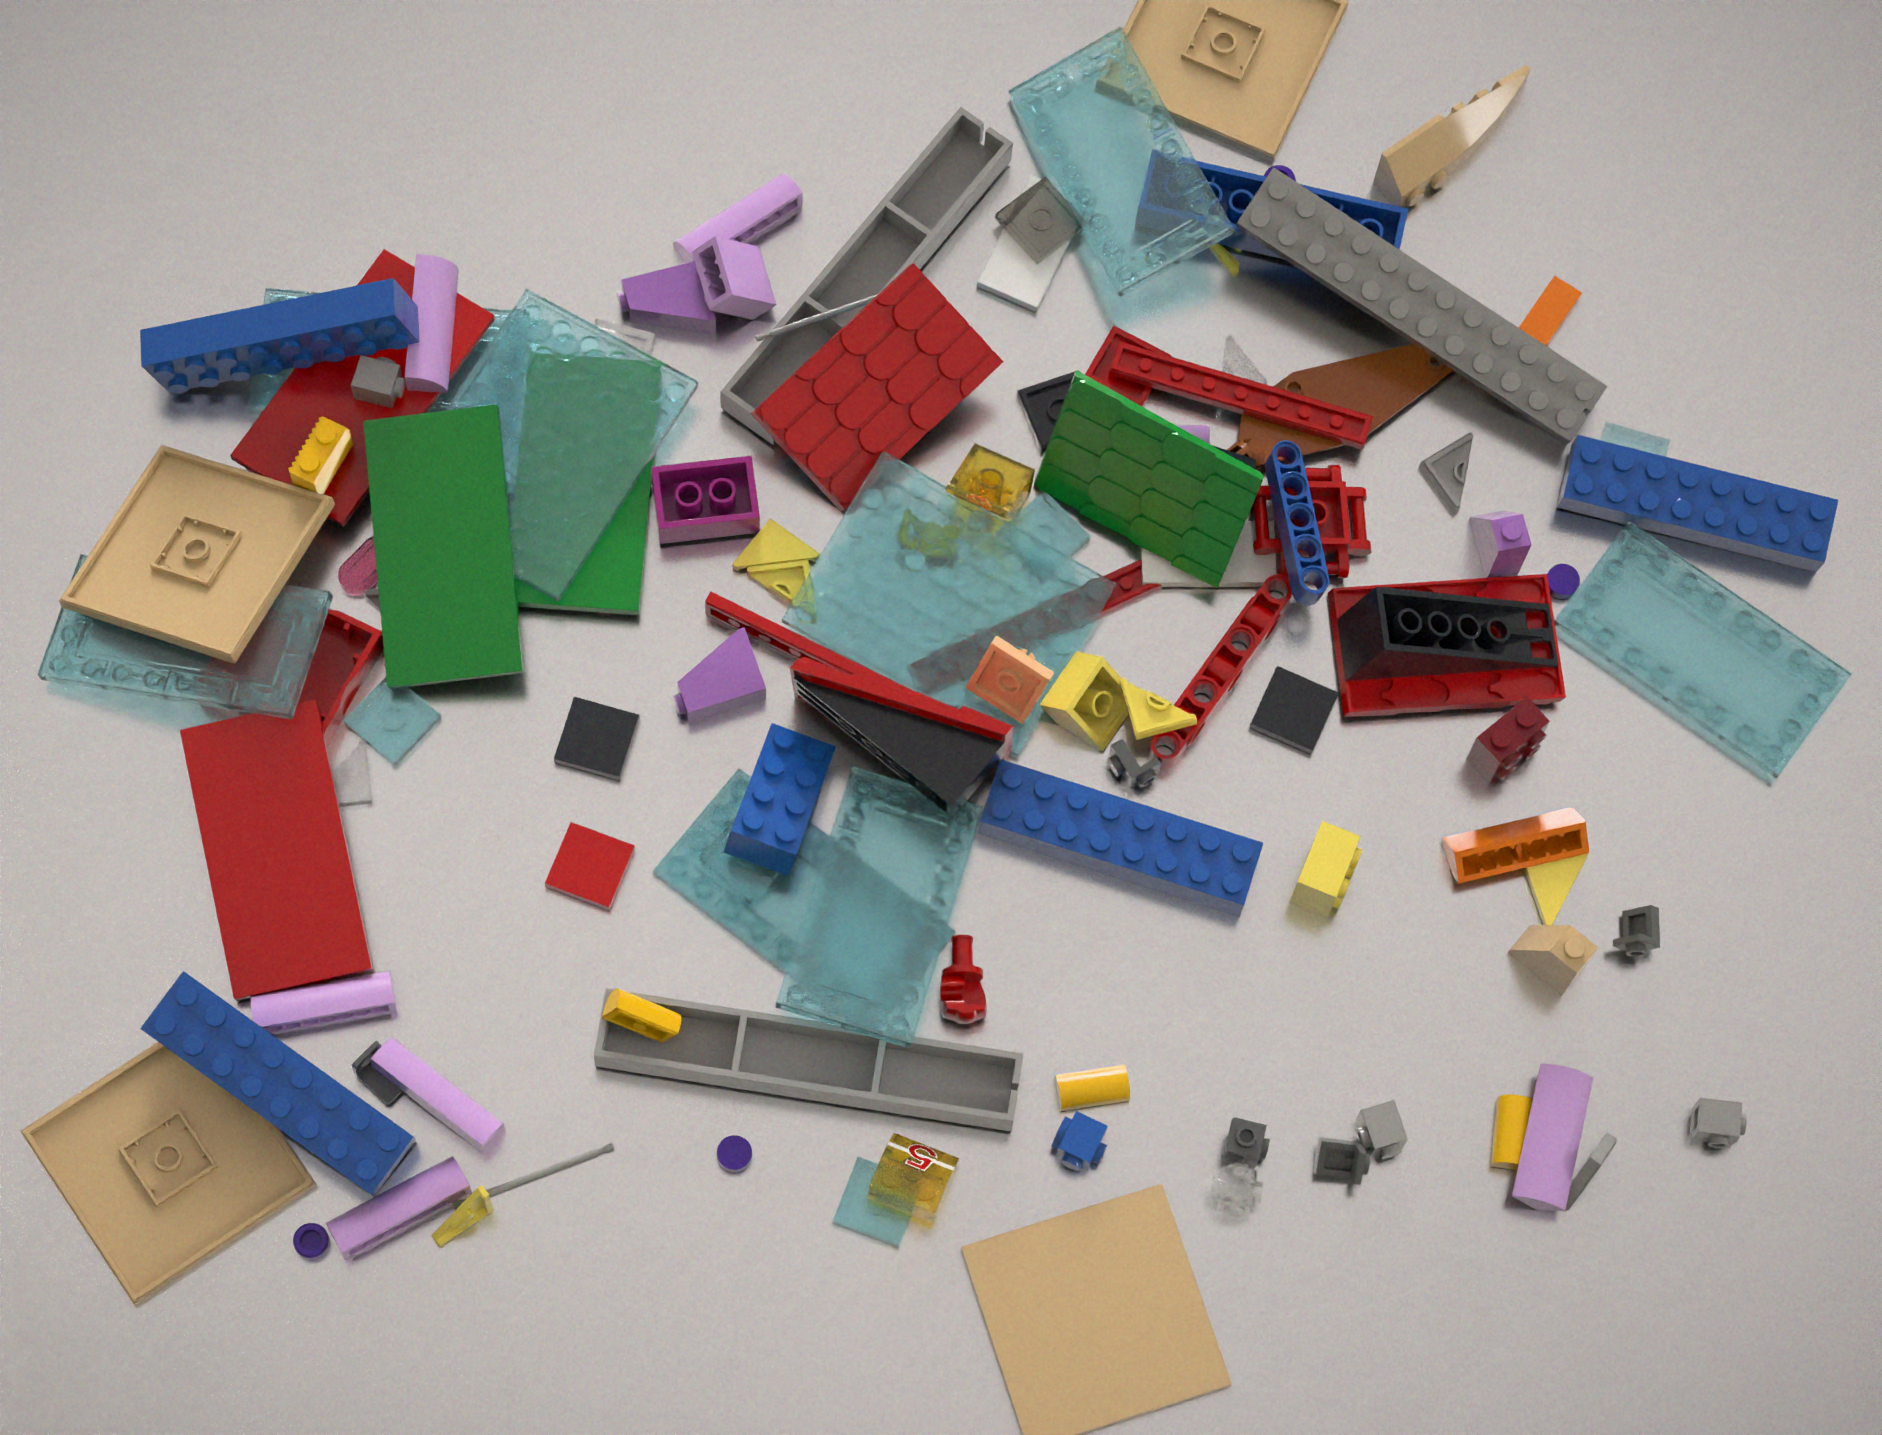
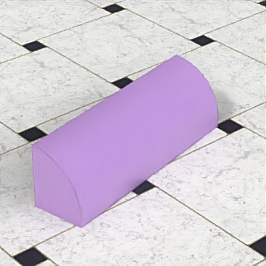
[673,173,803,263]
[405,254,459,393]
[251,970,397,1034]
[371,1037,504,1153]
[1512,1064,1593,1211]
[326,1156,472,1260]

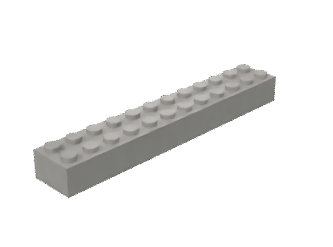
[720,107,1013,445]
[1236,167,1608,445]
[594,988,1023,1131]

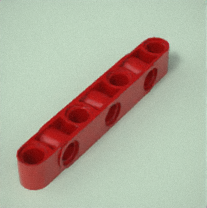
[1148,574,1292,770]

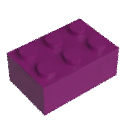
[651,455,760,544]

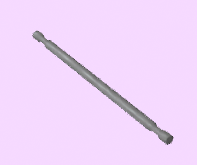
[755,294,878,342]
[452,1143,614,1210]

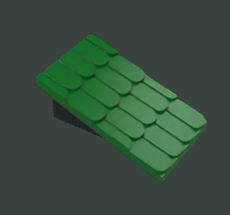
[1034,370,1263,588]

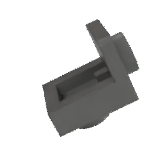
[1107,739,1161,789]
[1613,905,1660,957]
[1225,1117,1270,1168]
[1313,1137,1370,1185]

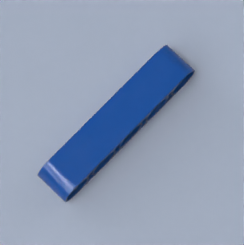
[1265,440,1329,606]

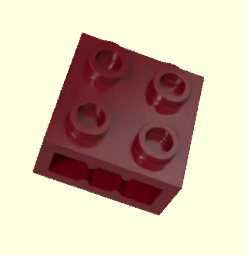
[1466,697,1550,784]

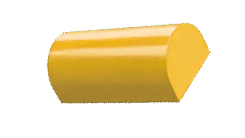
[602,988,682,1043]
[1054,1065,1130,1111]
[1490,1094,1533,1170]

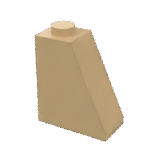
[1508,925,1598,995]

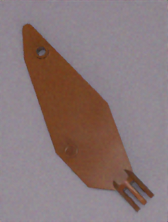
[1226,344,1454,469]

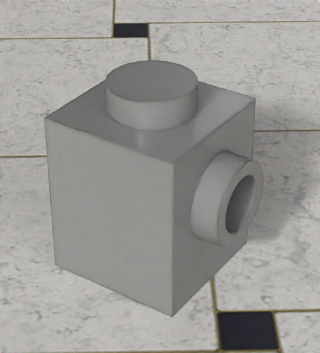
[351,355,406,408]
[1691,1098,1747,1148]
[1357,1100,1408,1159]

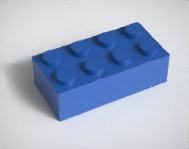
[724,723,836,876]

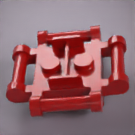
[1253,465,1372,578]

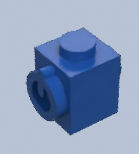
[1051,1111,1108,1171]

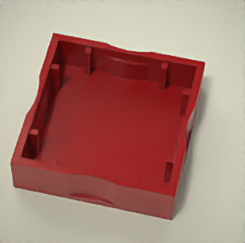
[195,585,384,748]

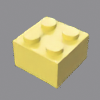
[1290,821,1363,917]

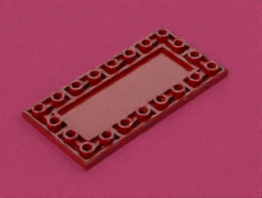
[230,249,495,527]
[180,699,373,1001]

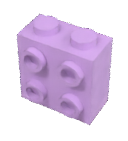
[692,236,777,320]

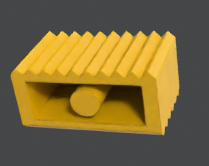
[288,416,353,494]

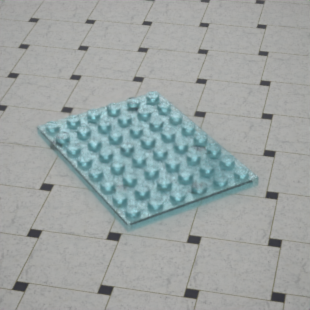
[445,288,698,602]
[782,451,1117,757]

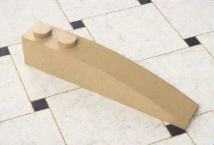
[1373,65,1531,207]

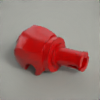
[940,935,987,1024]

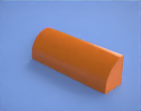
[1442,807,1590,883]

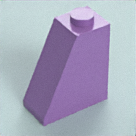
[617,261,716,334]
[1469,511,1532,578]
[673,627,766,724]

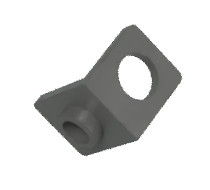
[351,1040,402,1105]

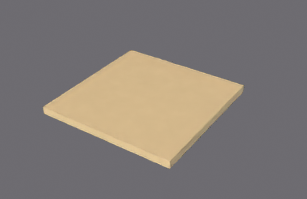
[1096,0,1349,163]
[59,445,335,664]
[20,1042,317,1306]
[961,1184,1232,1435]

